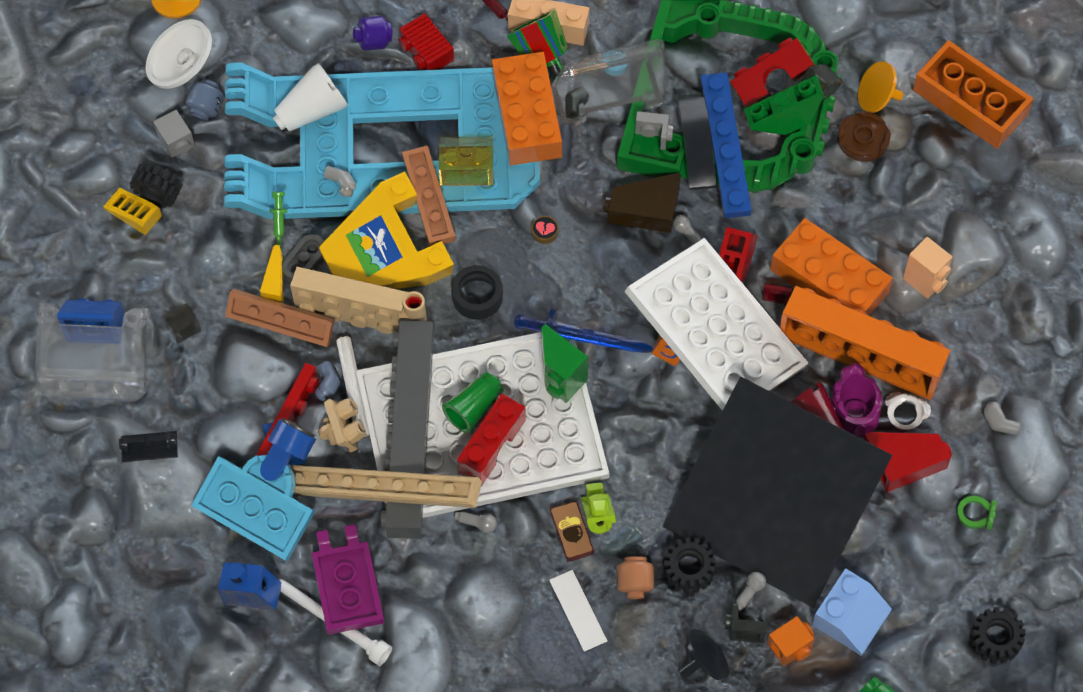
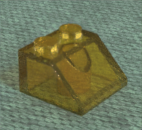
[439,136,494,186]

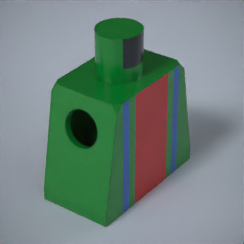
[507,9,568,77]

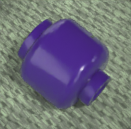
[353,16,393,51]

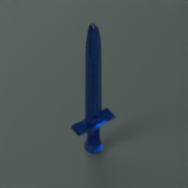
[514,309,653,353]

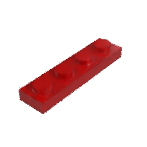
[256,363,319,456]

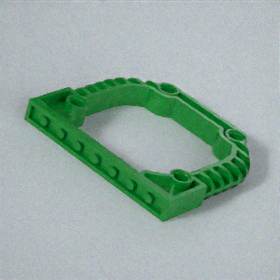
[617,0,841,193]

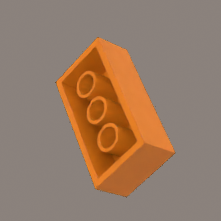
[913,40,1034,149]
[492,52,562,166]
[770,218,893,316]

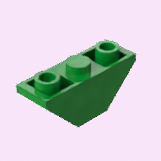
[744,75,824,135]

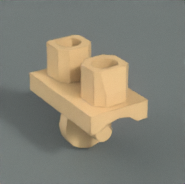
[318,398,366,452]

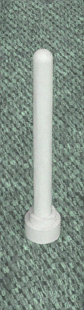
[279,579,392,666]

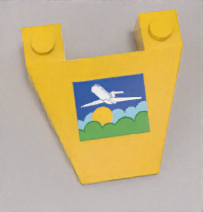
[319,172,454,289]

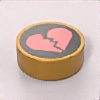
[532,216,558,244]

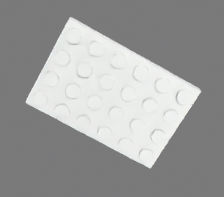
[624,238,808,411]

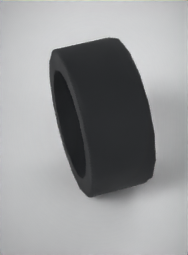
[451,265,503,320]

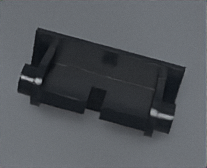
[119,431,178,462]

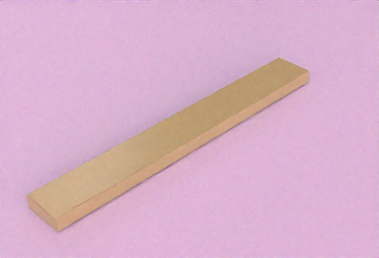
[290,465,482,508]

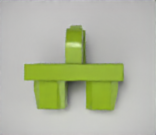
[581,483,616,534]

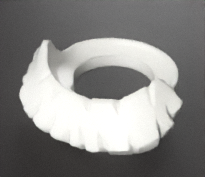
[885,392,931,431]

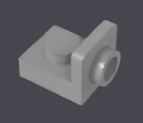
[635,111,673,150]

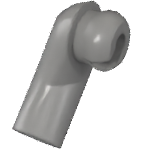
[324,166,356,197]
[984,401,1020,436]

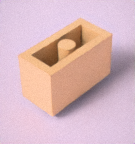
[903,237,953,299]

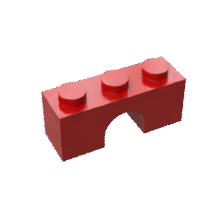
[730,38,817,108]
[457,393,526,487]

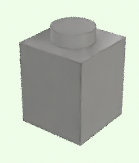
[153,110,195,158]

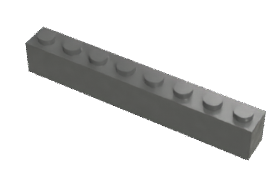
[381,321,434,539]

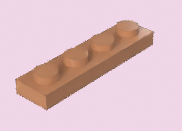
[402,145,456,247]
[225,289,335,347]

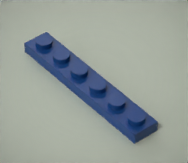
[701,72,752,219]

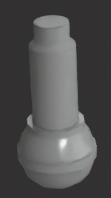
[672,215,702,245]
[454,511,497,534]
[736,572,766,612]

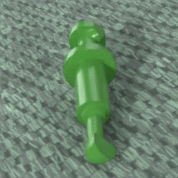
[270,191,288,251]

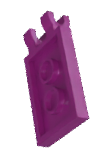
[312,524,384,635]

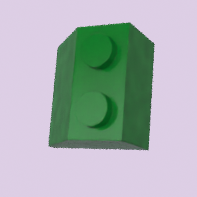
[542,324,588,403]

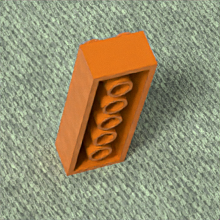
[780,286,951,401]

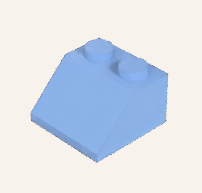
[812,568,892,656]

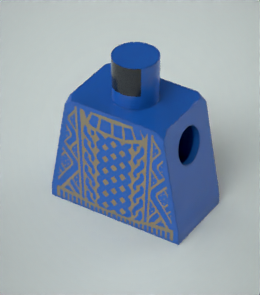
[218,562,282,610]

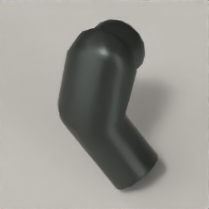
[565,87,589,119]

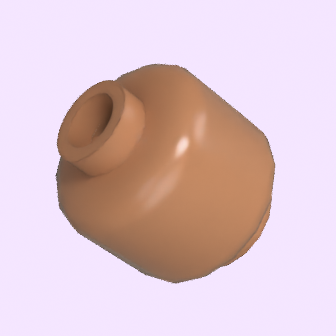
[617,557,654,599]

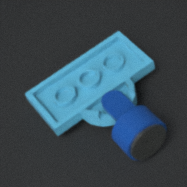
[191,418,316,561]

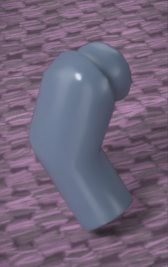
[315,361,340,401]

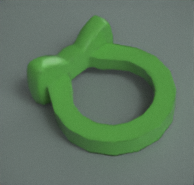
[957,496,997,530]

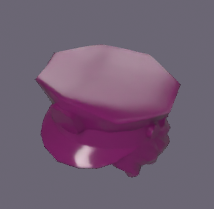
[831,363,882,438]

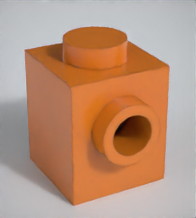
[767,616,814,666]

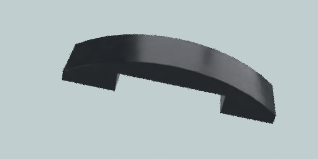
[677,93,716,190]

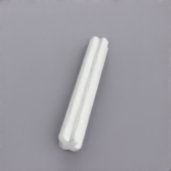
[336,336,370,437]

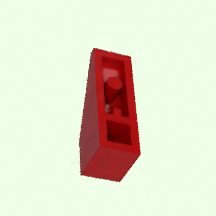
[719,227,758,284]

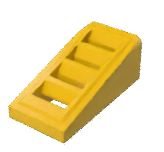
[103,187,162,236]
[260,245,284,303]

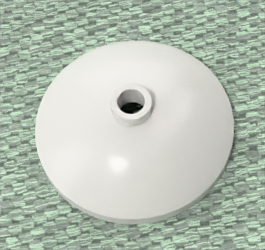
[146,19,212,89]

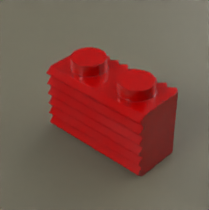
[398,13,454,70]

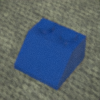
[57,298,125,344]

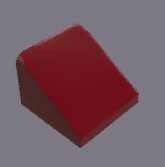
[762,282,792,305]

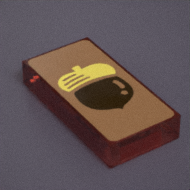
[550,501,594,563]

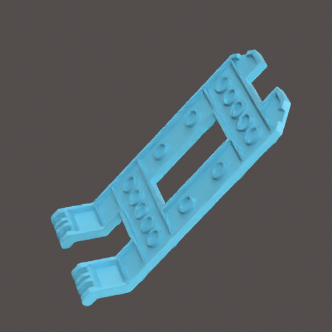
[224,63,540,220]

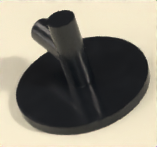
[679,629,729,680]

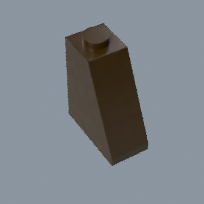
[604,173,681,233]

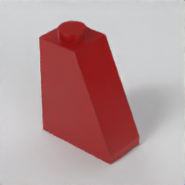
[864,432,952,493]

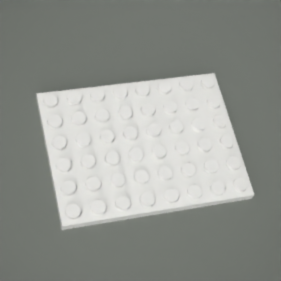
[356,326,610,518]

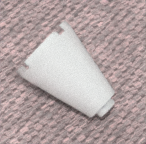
[272,63,348,132]

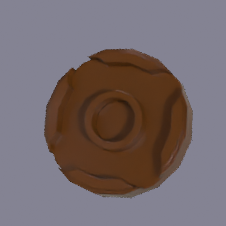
[837,112,891,162]

